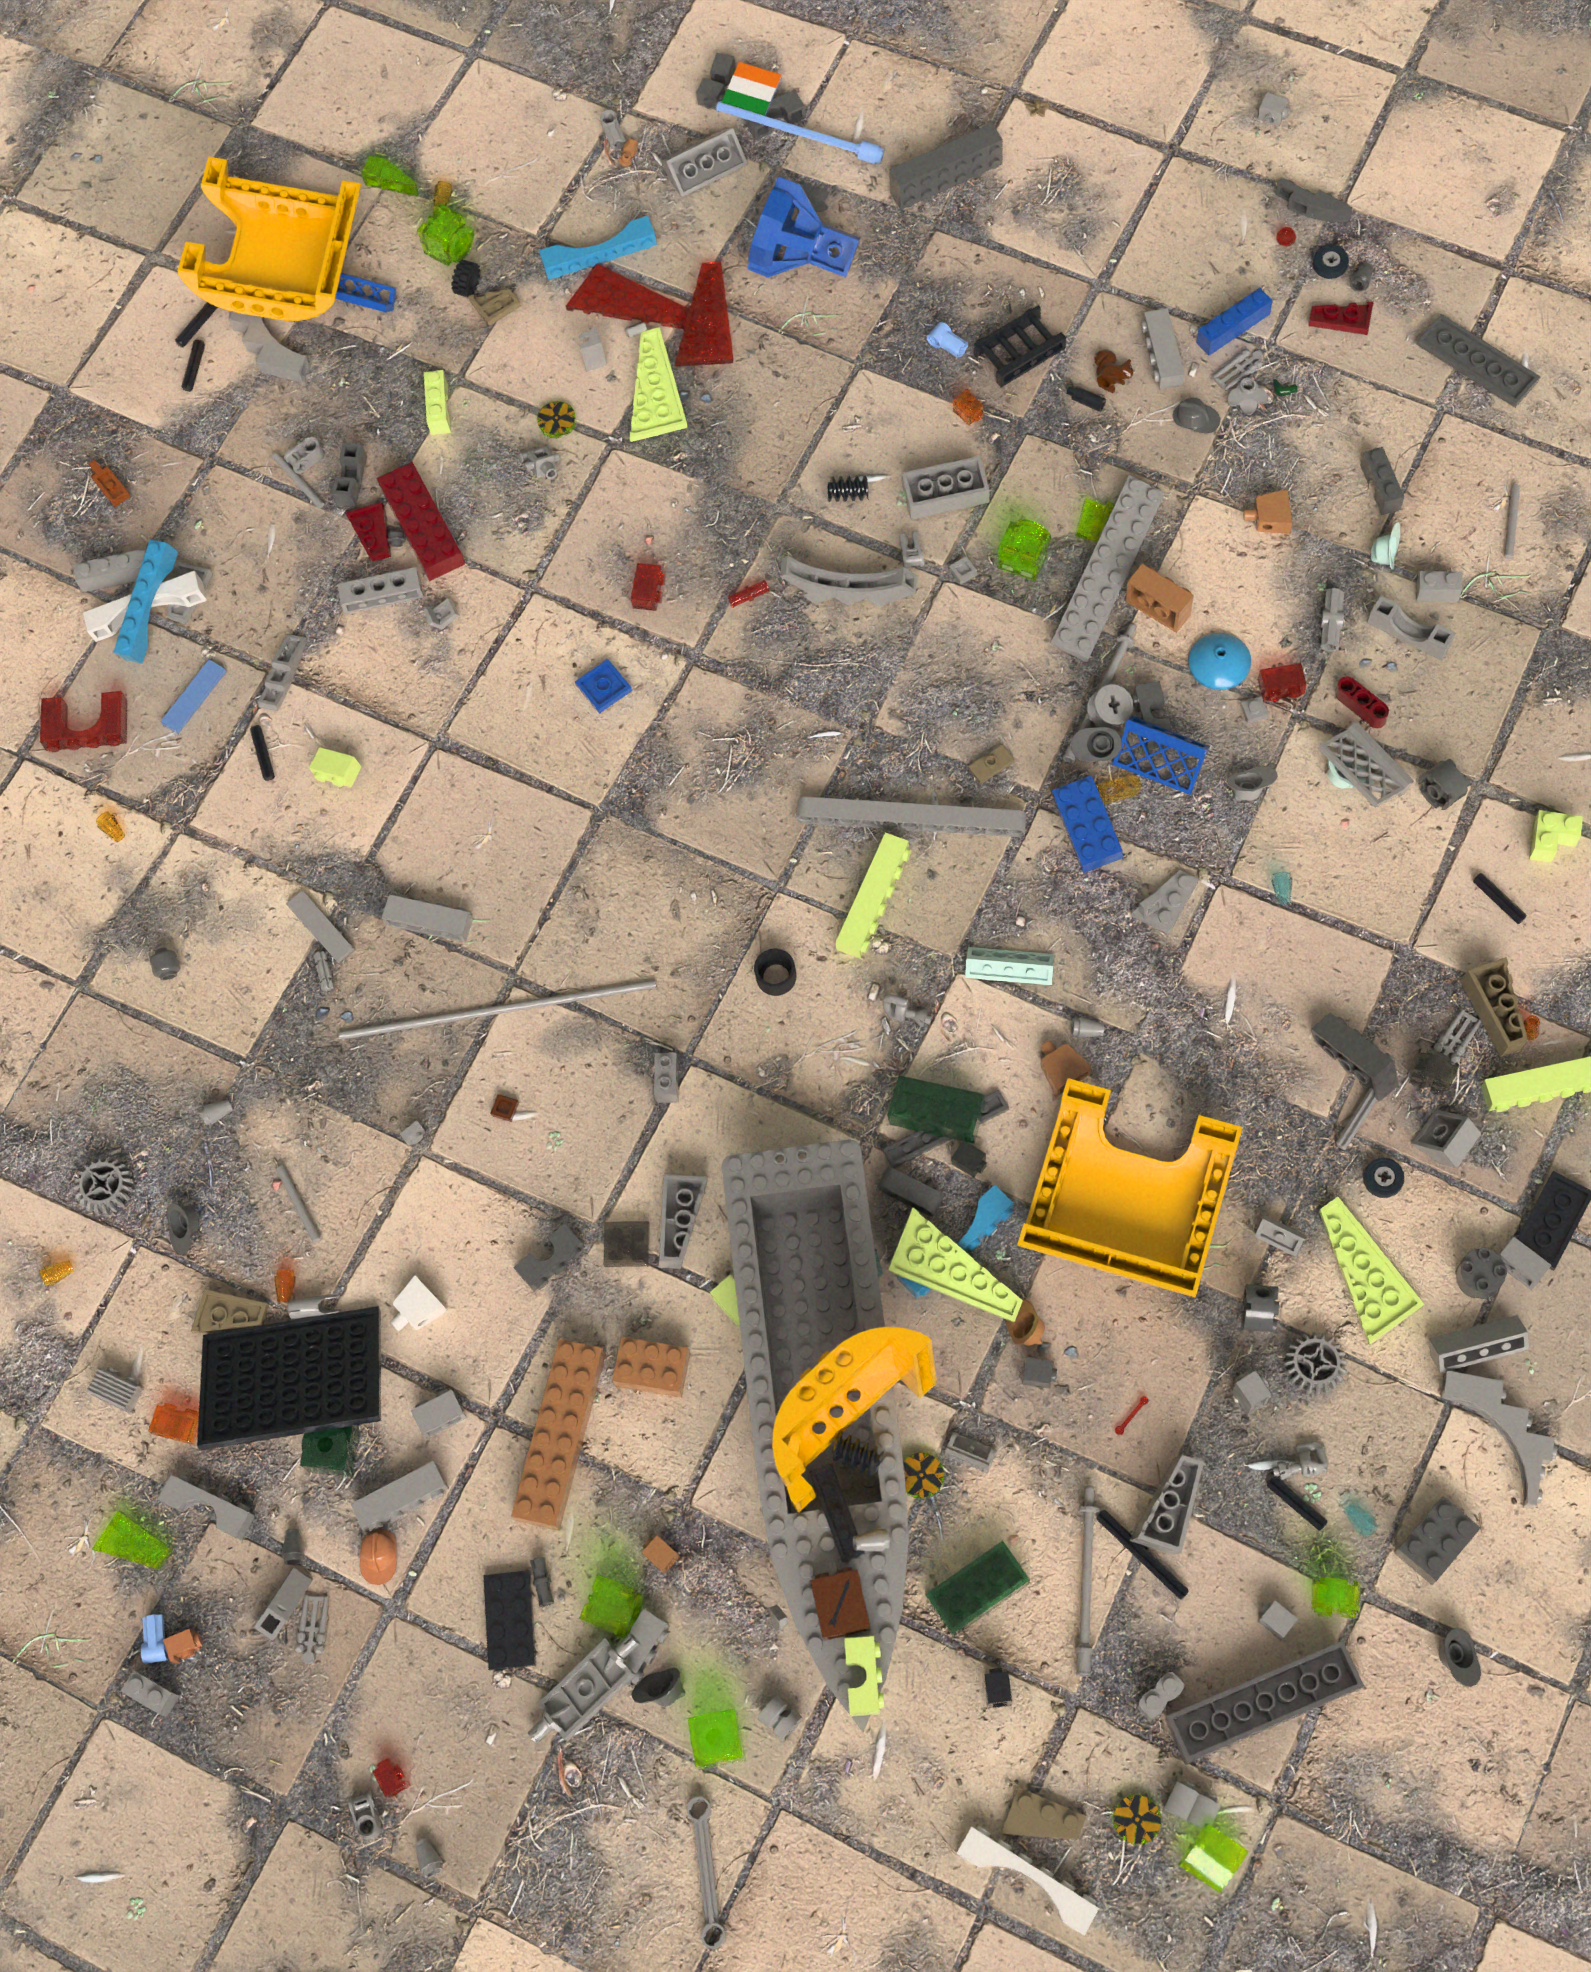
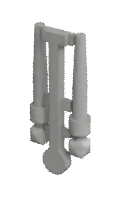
[1212,349,1263,390]
[1433,1009,1482,1066]
[295,1595,329,1664]

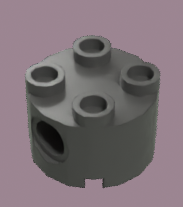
[1418,759,1470,810]
[1456,1247,1508,1299]
[1242,1284,1279,1332]

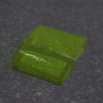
[1075,498,1114,542]
[1178,1823,1249,1893]

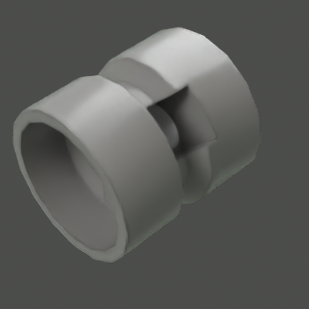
[757,1695,803,1741]

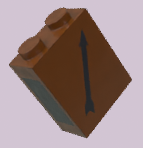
[810,1567,871,1641]

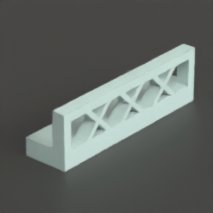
[965,947,1054,985]

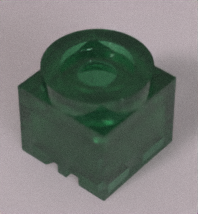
[300,1426,361,1477]

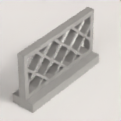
[1318,722,1414,808]

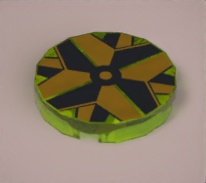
[537,401,577,438]
[903,1452,944,1499]
[1113,1795,1162,1845]

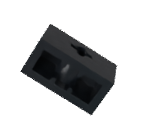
[984,1668,1012,1709]

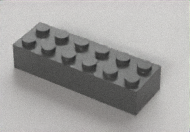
[889,123,1003,210]

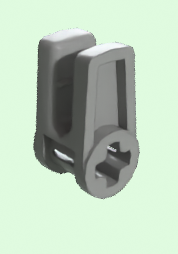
[899,531,924,569]

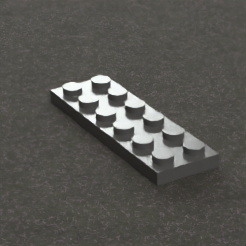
[1416,314,1540,408]

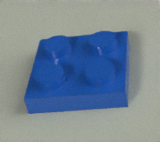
[575,659,632,714]

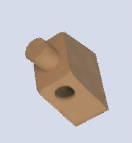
[1243,489,1292,534]
[1041,1040,1091,1097]

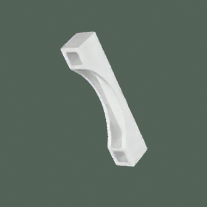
[83,571,207,642]
[957,1826,1099,1936]

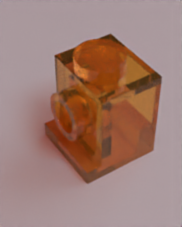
[953,388,984,426]

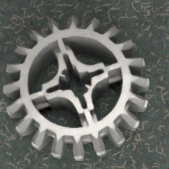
[74,1156,134,1215]
[1284,1332,1348,1395]

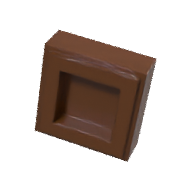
[490,1094,519,1122]

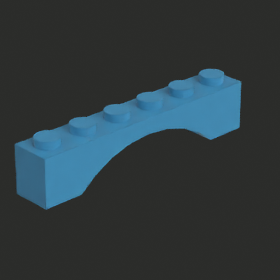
[539,216,657,280]
[113,540,179,664]
[897,1185,1014,1299]

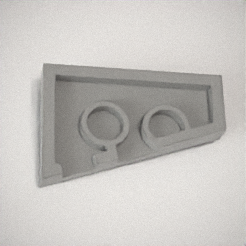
[167,561,213,624]
[1131,870,1199,935]

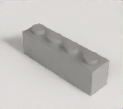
[1141,308,1184,389]
[73,548,147,593]
[382,894,473,943]
[1429,1315,1529,1373]
[351,1461,449,1532]

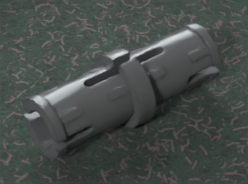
[530,1557,554,1607]

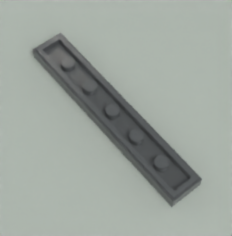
[882,1090,1009,1168]

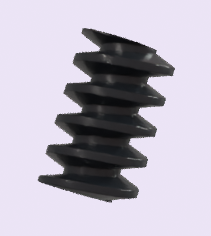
[828,475,869,502]
[832,1431,885,1477]

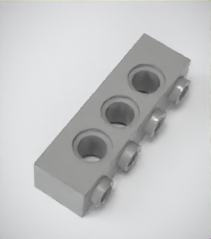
[338,567,424,614]

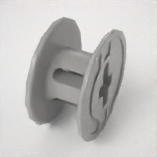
[1087,684,1133,729]

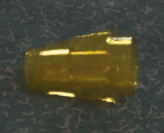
[433,181,453,212]
[96,812,125,842]
[39,1260,74,1286]

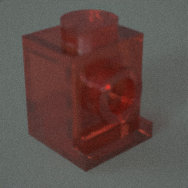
[372,1758,411,1798]

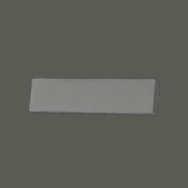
[286,890,354,963]

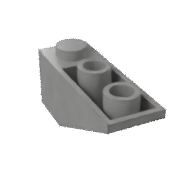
[252,1567,312,1641]
[627,1609,670,1688]

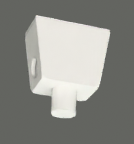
[390,1276,447,1331]

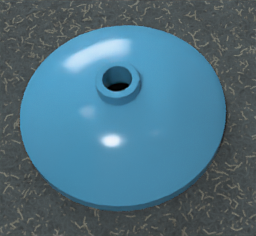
[1188,633,1251,690]

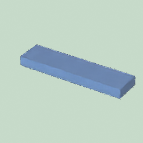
[160,660,226,734]

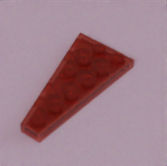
[675,262,733,367]
[566,264,694,330]

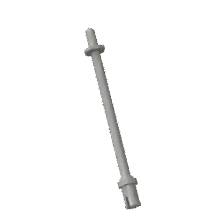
[1062,623,1137,764]
[1075,1485,1099,1676]

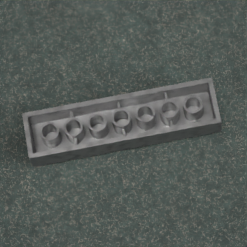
[1165,1641,1364,1765]

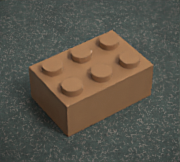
[1126,564,1194,633]
[612,1337,690,1398]

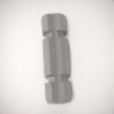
[314,951,334,991]

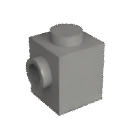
[1258,92,1290,126]

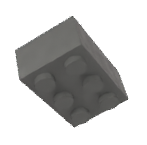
[1394,1496,1481,1585]

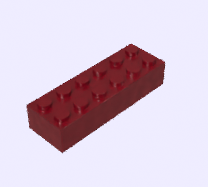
[376,462,465,581]

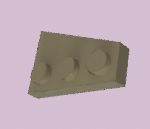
[191,1289,269,1333]

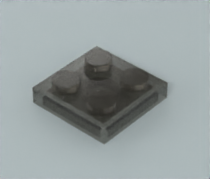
[603,1221,650,1267]

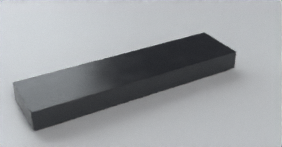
[809,1463,865,1563]

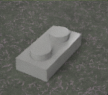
[1254,1215,1306,1257]

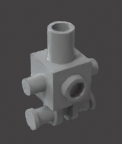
[518,444,560,479]

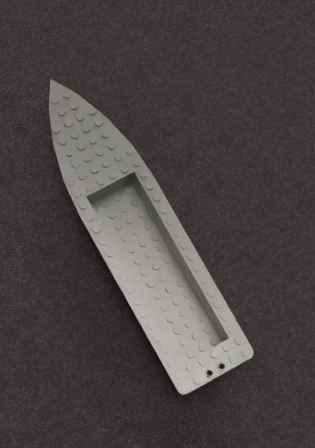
[722,1139,909,1732]

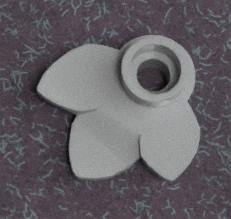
[1228,378,1268,415]

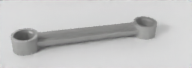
[687,1797,727,1949]

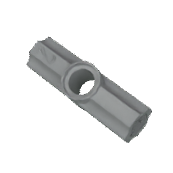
[1320,588,1344,652]

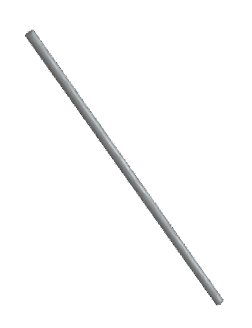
[339,980,656,1040]

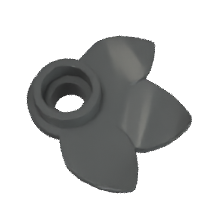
[796,184,829,212]

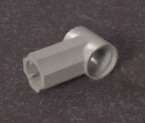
[600,110,626,151]

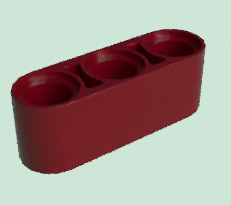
[1335,676,1389,728]

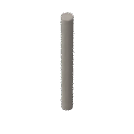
[272,452,324,509]
[1505,484,1520,559]
[276,1165,321,1243]

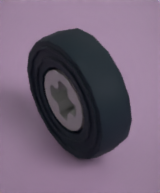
[1313,245,1349,279]
[1363,1158,1404,1198]

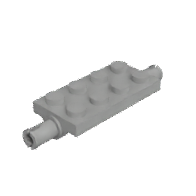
[528,1633,640,1744]

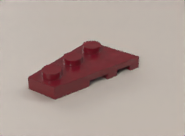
[1308,301,1374,335]
[345,502,391,562]

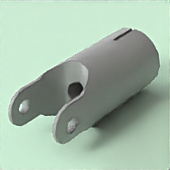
[288,1294,341,1319]

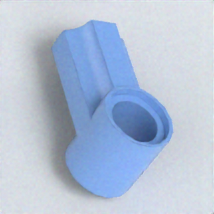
[926,322,968,358]
[141,1614,169,1664]

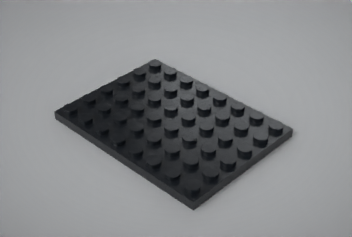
[197,1306,381,1451]

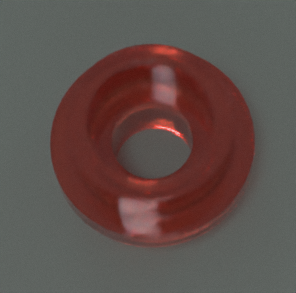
[1276,227,1296,246]

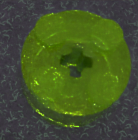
[1311,1578,1361,1619]

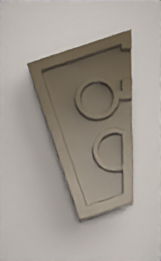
[1001,1787,1086,1840]

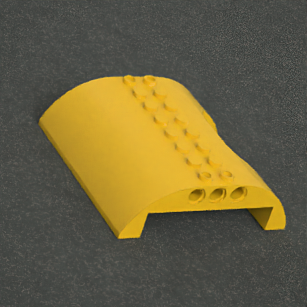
[178,156,361,321]
[1017,1078,1243,1298]
[773,1327,937,1513]

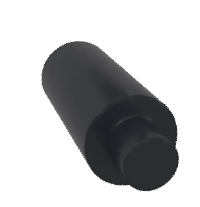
[1066,386,1106,412]

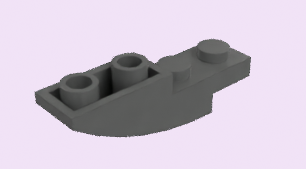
[1276,177,1352,222]

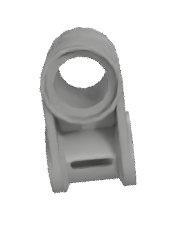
[284,437,324,474]
[348,1789,382,1840]

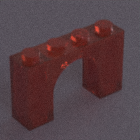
[40,691,127,752]

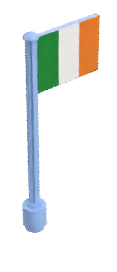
[716,62,884,164]

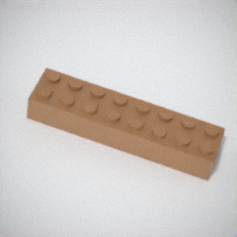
[511,1339,606,1531]

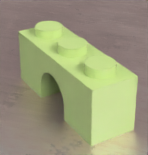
[424,370,451,435]
[844,1636,884,1716]

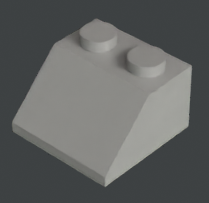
[1411,1109,1481,1168]

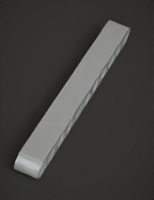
[796,797,1027,837]

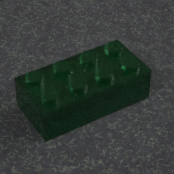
[887,1075,986,1144]
[925,1541,1030,1638]

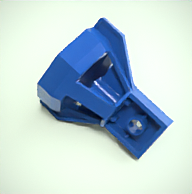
[747,176,860,278]

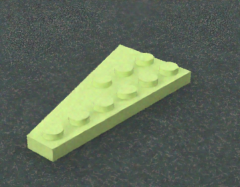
[630,327,688,442]
[1319,1197,1424,1345]
[887,1208,1023,1322]

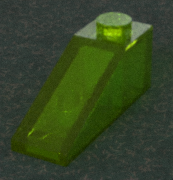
[361,156,419,197]

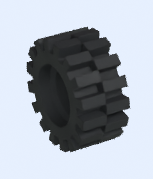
[451,259,480,298]

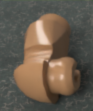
[618,139,638,168]

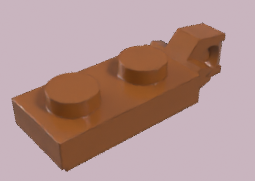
[88,460,131,508]

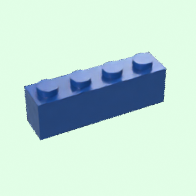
[1196,288,1273,356]

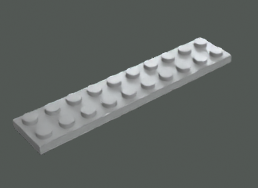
[1050,475,1165,662]

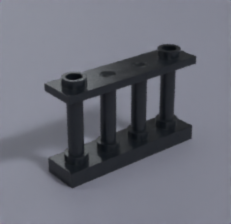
[974,305,1066,387]

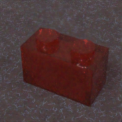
[631,563,666,611]
[1258,663,1307,702]

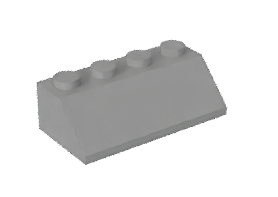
[661,127,748,197]

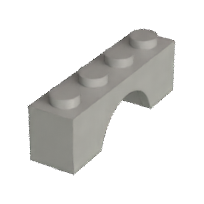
[1368,596,1456,661]
[157,1474,255,1541]

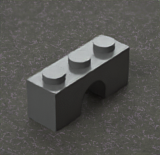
[745,90,806,141]
[331,442,367,508]
[1360,447,1404,515]
[1131,681,1172,750]
[513,1224,584,1292]

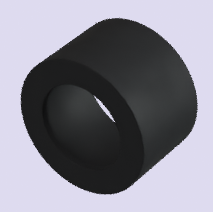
[754,948,797,996]

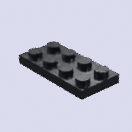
[1517,1171,1591,1271]
[483,1570,536,1671]

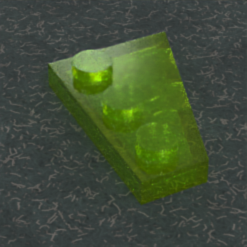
[91,1511,173,1569]

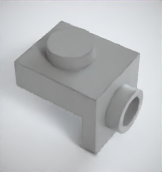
[423,598,460,630]

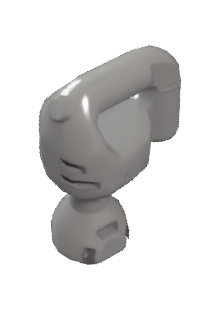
[883,994,932,1027]
[1273,1441,1328,1480]

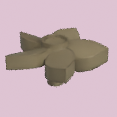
[1026,98,1049,117]

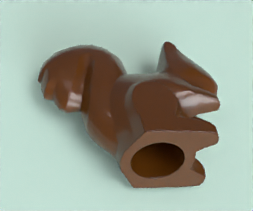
[1094,350,1133,393]

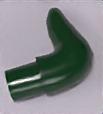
[1273,379,1298,396]

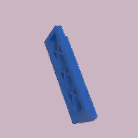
[335,272,396,312]

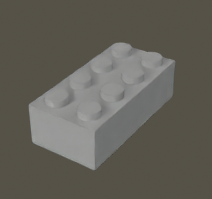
[902,456,990,520]

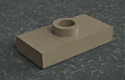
[968,744,1015,785]

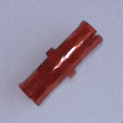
[727,580,770,608]

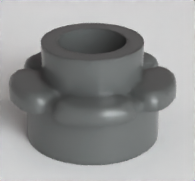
[387,532,406,547]

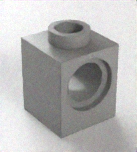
[1258,1601,1298,1640]

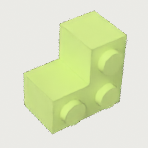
[1530,810,1583,863]

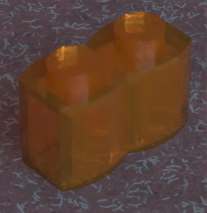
[148,1403,199,1445]

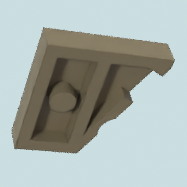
[468,289,521,326]

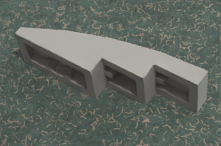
[258,634,307,712]

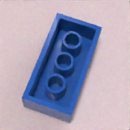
[1052,775,1123,873]

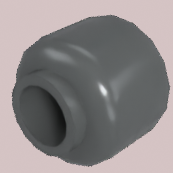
[149,947,180,980]

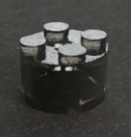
[1407,1048,1459,1096]

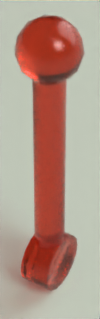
[1115,1396,1149,1436]

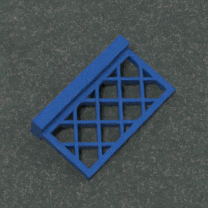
[1112,716,1210,795]

